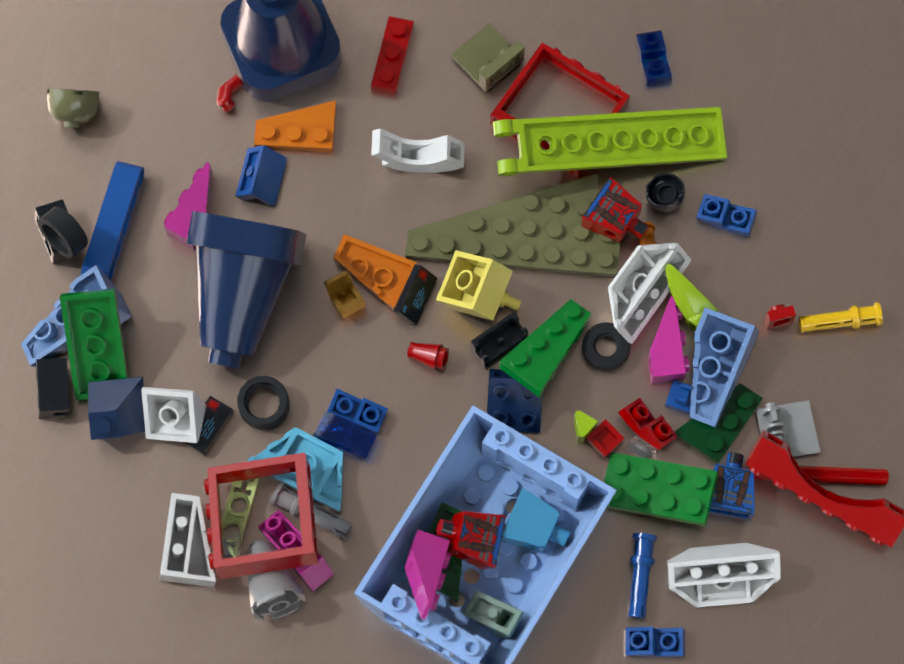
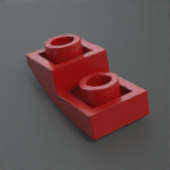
[618,398,677,450]

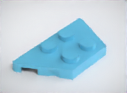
[247,427,344,513]

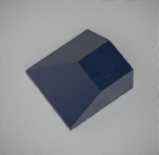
[88,376,145,440]

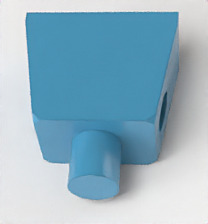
[501,488,570,552]

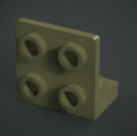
[452,24,525,92]

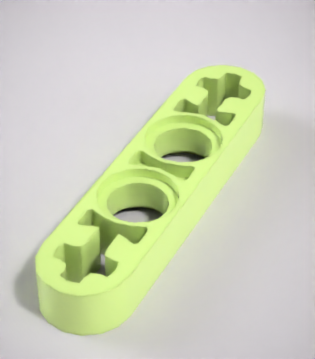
[212,478,260,557]

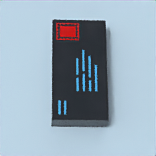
[393,264,438,325]
[181,396,234,456]

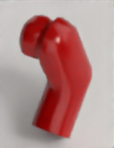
[216,74,243,112]

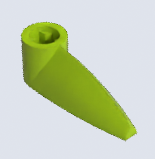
[665,264,719,333]

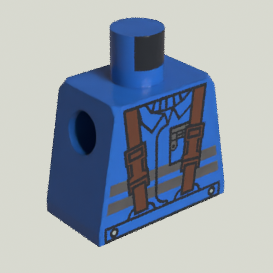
[710,452,755,520]

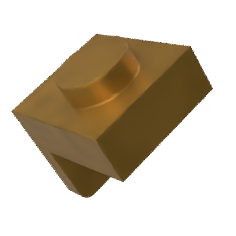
[324,271,367,319]

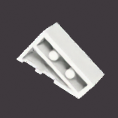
[159,493,216,587]

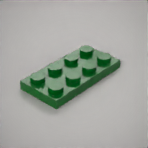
[59,288,129,400]
[604,452,719,526]

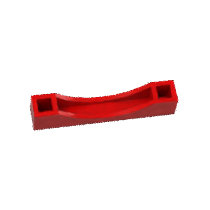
[746,430,904,548]

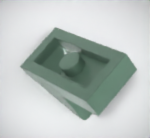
[463,590,524,638]

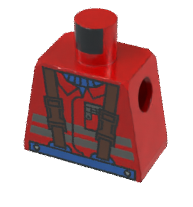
[581,177,649,242]
[436,511,506,570]

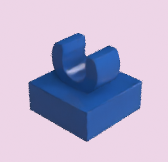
[665,380,692,415]

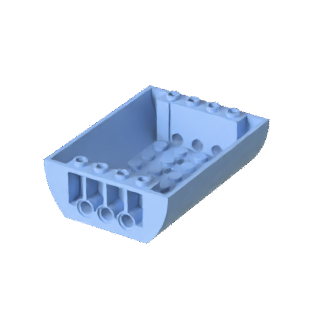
[354,405,616,664]

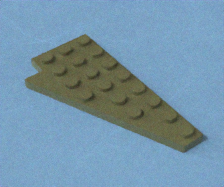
[405,174,620,278]

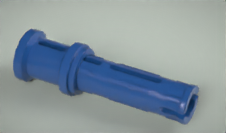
[628,533,657,619]

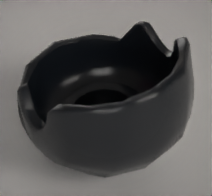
[646,173,686,213]

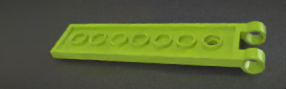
[493,107,727,176]

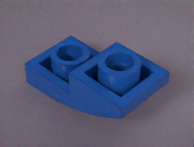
[696,194,757,237]
[325,389,388,434]
[626,627,685,657]

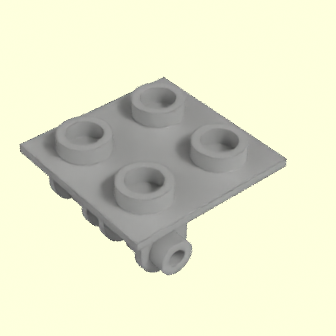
[756,400,820,457]

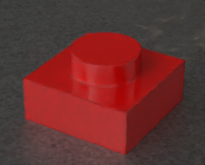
[764,304,796,329]
[586,419,625,459]

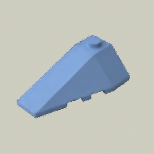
[21,265,132,367]
[690,308,760,428]

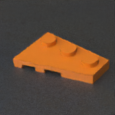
[254,100,337,153]
[333,234,418,310]

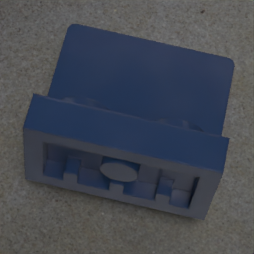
[487,369,543,433]

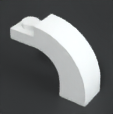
[371,128,465,173]

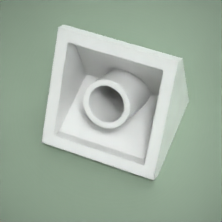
[141,387,206,443]

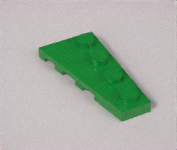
[499,299,591,398]

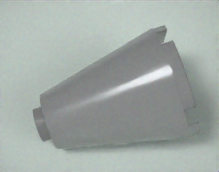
[246,540,306,621]

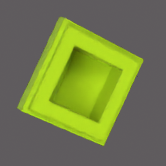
[573,410,598,444]

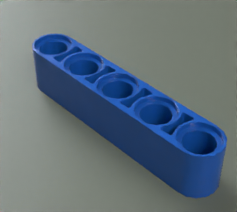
[81,161,144,281]

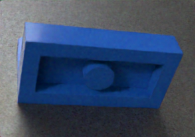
[235,145,287,206]

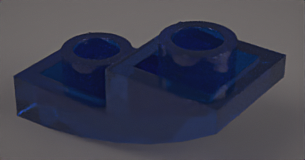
[636,30,672,87]
[313,412,377,461]

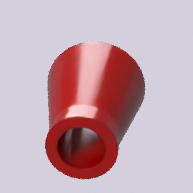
[407,342,449,370]

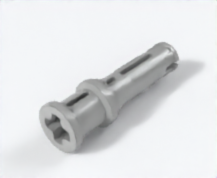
[270,483,352,539]

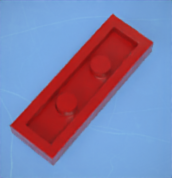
[371,16,414,95]

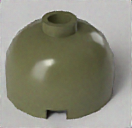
[47,89,99,128]

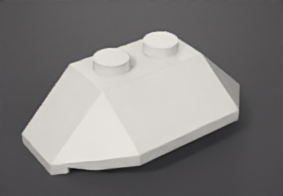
[608,243,692,344]
[667,543,781,608]

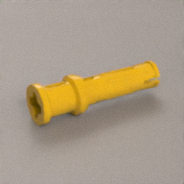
[799,302,883,333]

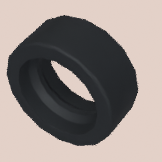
[38,206,88,258]
[237,376,290,430]

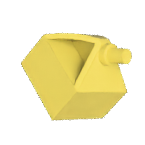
[436,251,522,321]

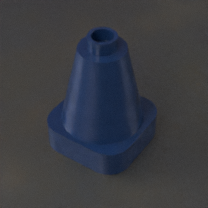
[220,0,342,102]
[186,211,307,368]

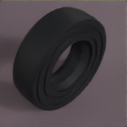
[582,322,631,371]

